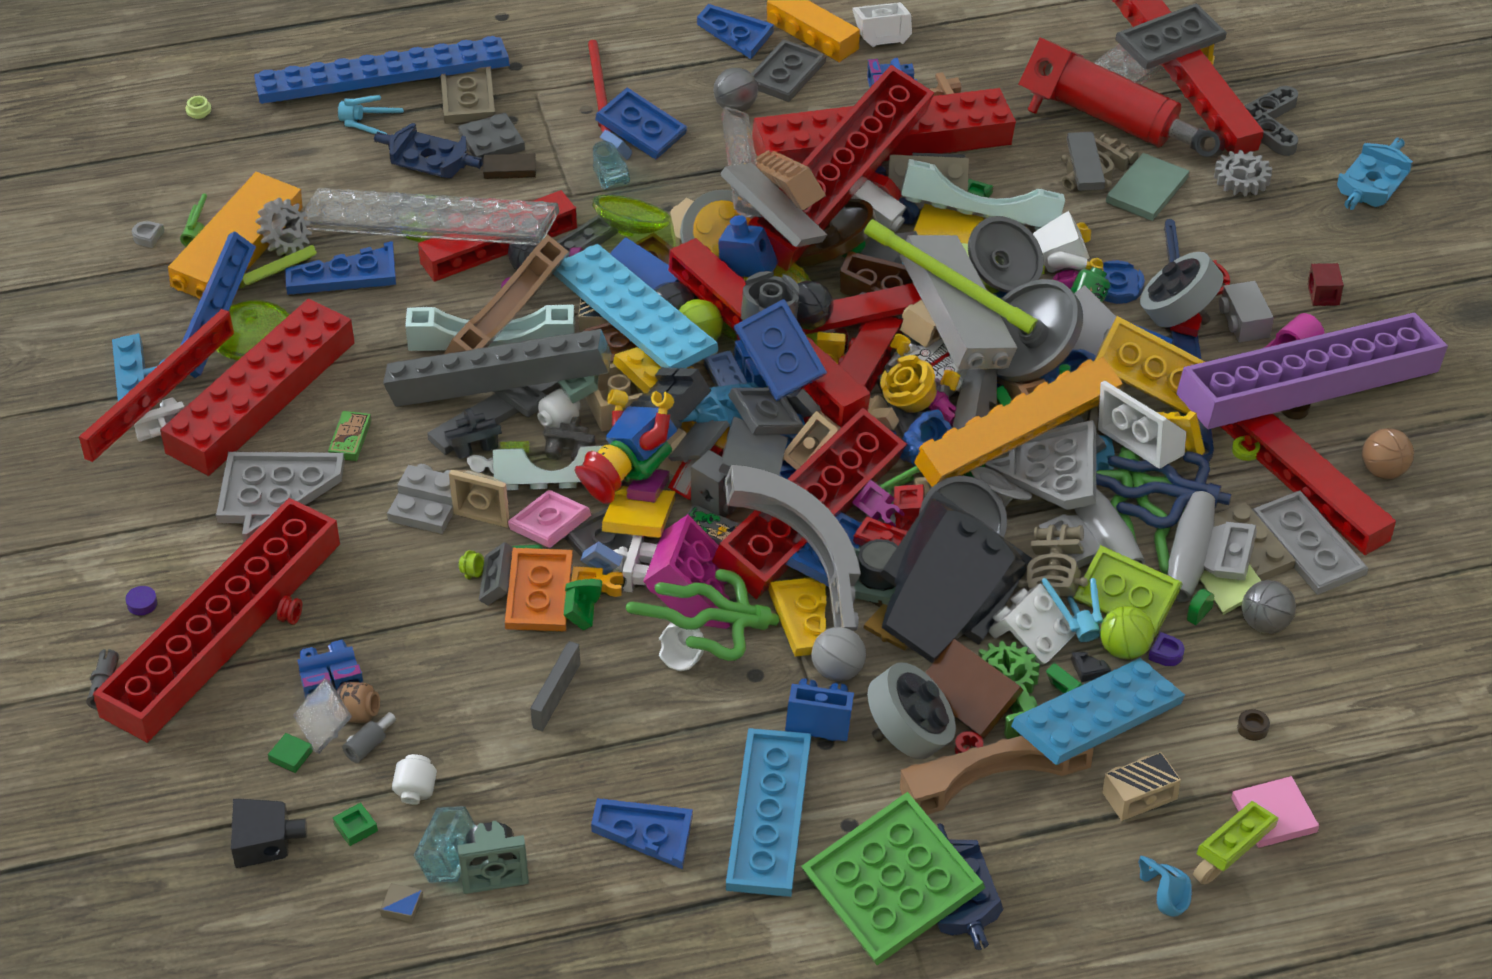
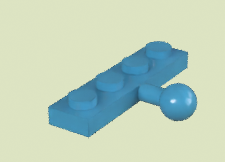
[112,333,166,401]

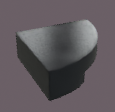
[1071,652,1111,682]

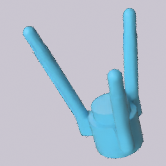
[338,95,404,134]
[1042,578,1103,642]

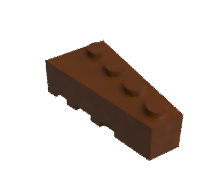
[840,251,913,297]

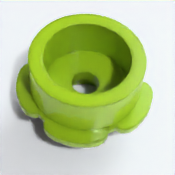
[459,550,484,580]

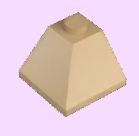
[449,470,509,528]

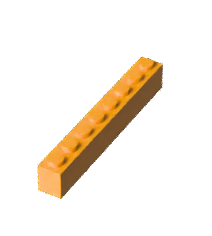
[914,357,1123,487]

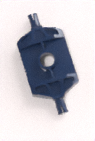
[374,123,483,178]
[937,823,1003,950]

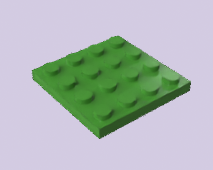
[801,792,985,965]

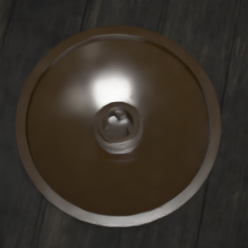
[792,199,877,267]

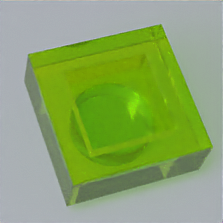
[500,441,531,453]

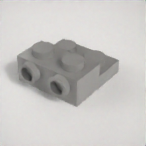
[387,464,453,534]

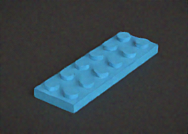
[1011,658,1185,765]
[726,728,811,897]

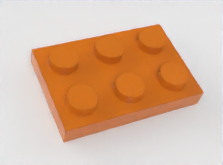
[505,548,573,632]

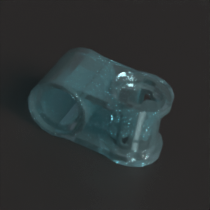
[593,141,630,190]

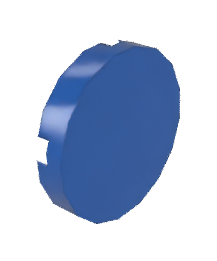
[1103,260,1145,304]

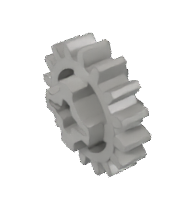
[1214,150,1272,196]
[255,198,312,256]

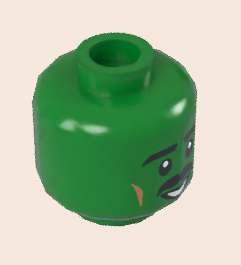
[1071,267,1111,303]

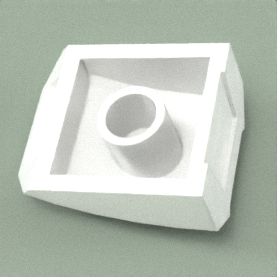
[852,2,912,47]

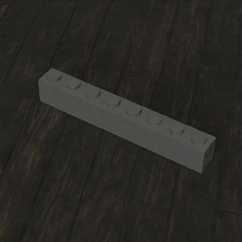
[383,329,612,407]

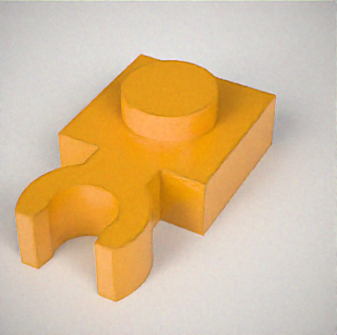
[571,566,624,599]

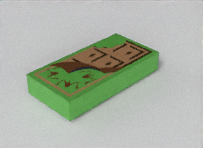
[328,411,371,461]

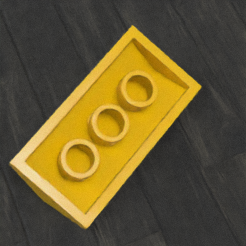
[1094,316,1205,414]

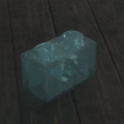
[413,806,476,883]

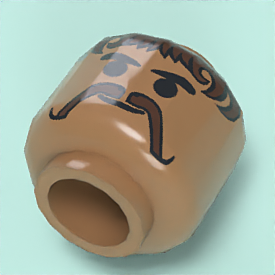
[331,682,380,724]

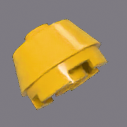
[880,355,937,413]

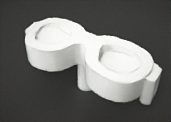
[467,455,494,474]

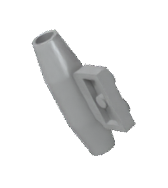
[1039,489,1145,569]
[1168,491,1257,602]

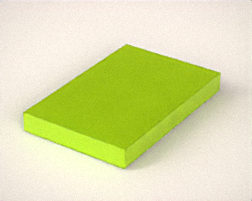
[1073,545,1183,638]

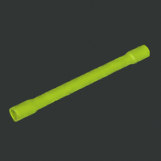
[864,219,1038,334]

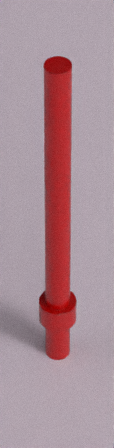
[588,40,612,133]

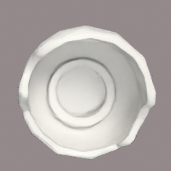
[659,623,704,671]

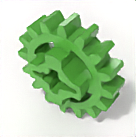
[978,641,1040,693]

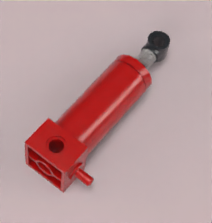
[1018,37,1225,158]

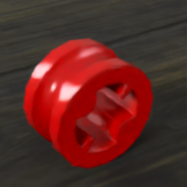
[277,595,303,625]
[955,731,983,754]

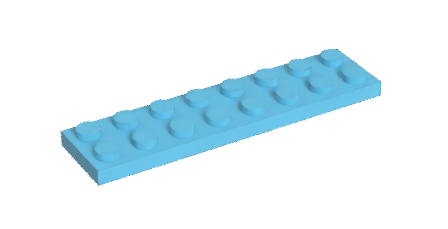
[553,243,718,369]

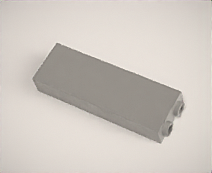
[900,235,1017,369]

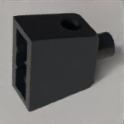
[231,799,307,868]

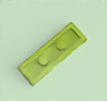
[238,245,317,289]
[1196,801,1279,872]

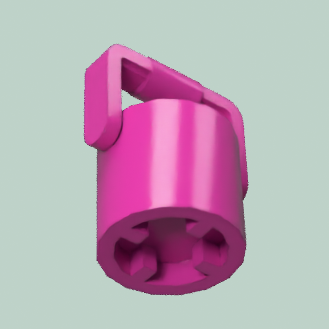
[1264,313,1325,348]

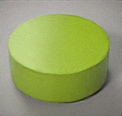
[1232,436,1260,461]

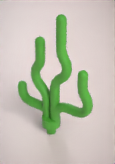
[1096,446,1187,574]
[626,569,779,661]

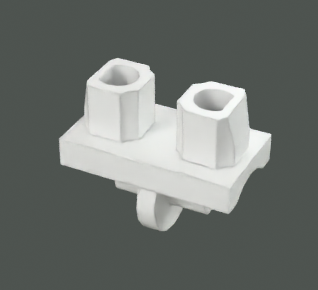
[134,397,185,442]
[613,535,657,592]

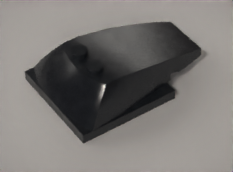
[879,490,1033,663]

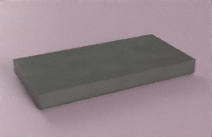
[1115,3,1227,70]

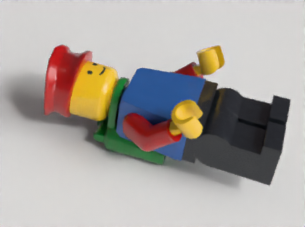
[574,367,711,504]

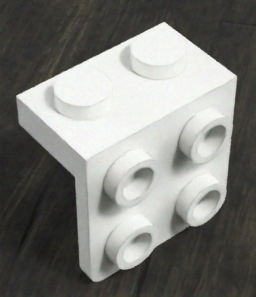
[989,583,1076,665]

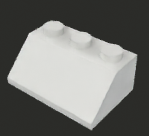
[1098,381,1186,469]

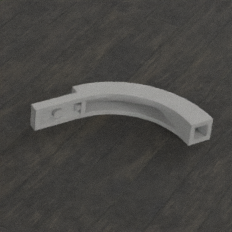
[725,465,861,631]

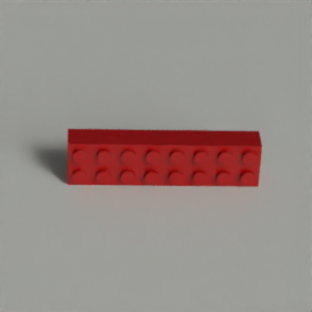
[160,298,355,476]
[711,408,907,600]

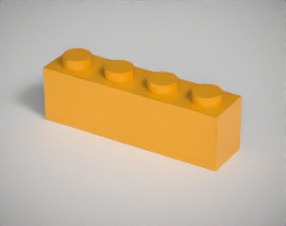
[767,0,860,63]

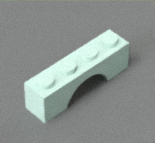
[493,446,602,490]

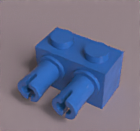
[785,678,854,741]

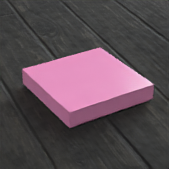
[508,490,591,548]
[1232,776,1319,848]

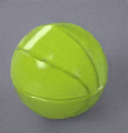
[679,299,723,341]
[1100,606,1155,660]

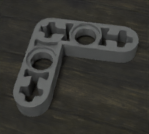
[1245,86,1298,156]

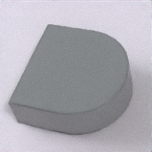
[132,221,165,248]

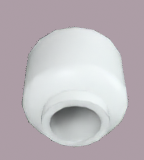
[537,389,581,431]
[392,754,437,805]

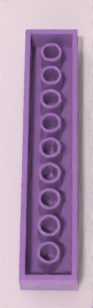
[1176,313,1448,429]

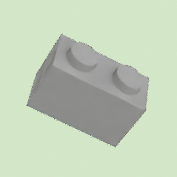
[1219,281,1274,342]

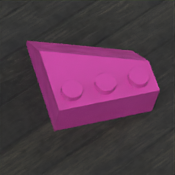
[643,514,730,629]

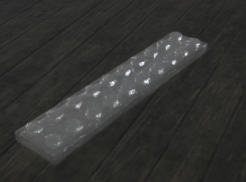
[303,188,560,245]

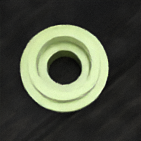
[185,96,211,119]

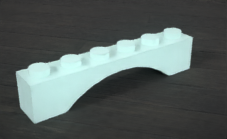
[901,159,1065,230]
[406,305,575,351]

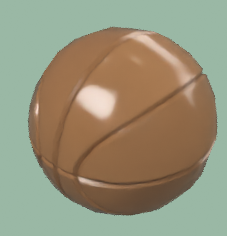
[1362,428,1414,479]

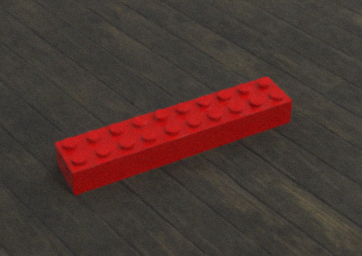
[748,65,934,271]
[751,88,1016,164]
[93,498,340,743]

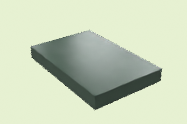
[1106,153,1189,221]

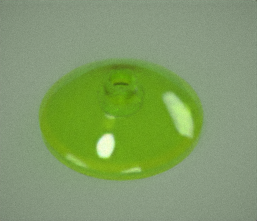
[592,195,671,237]
[217,300,289,360]

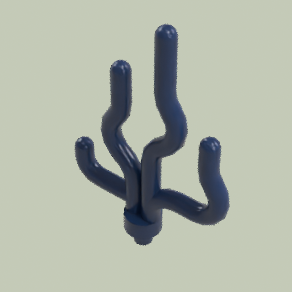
[1096,451,1232,529]

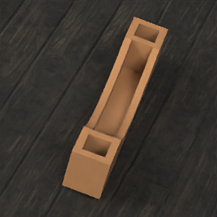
[754,151,826,210]
[444,234,569,354]
[900,736,1094,815]

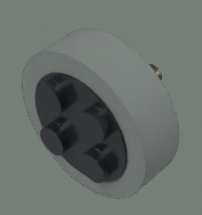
[1140,252,1223,327]
[867,662,956,759]

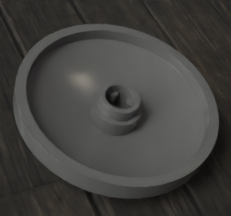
[997,279,1083,382]

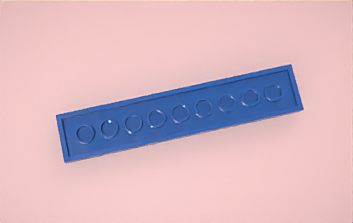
[254,36,510,104]

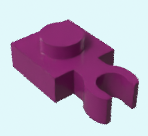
[852,480,904,527]

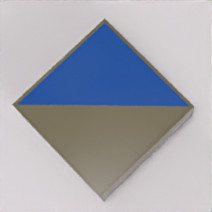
[380,883,423,923]

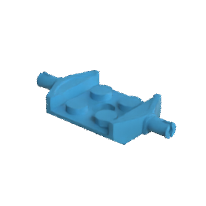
[1337,137,1413,210]
[679,383,759,427]

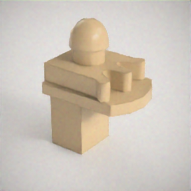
[868,395,899,430]

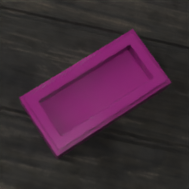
[627,469,670,503]

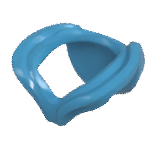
[1138,856,1192,917]

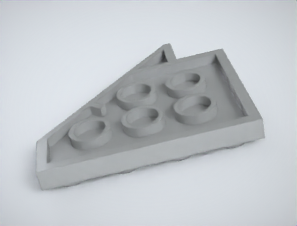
[985,420,1096,510]
[216,452,345,542]

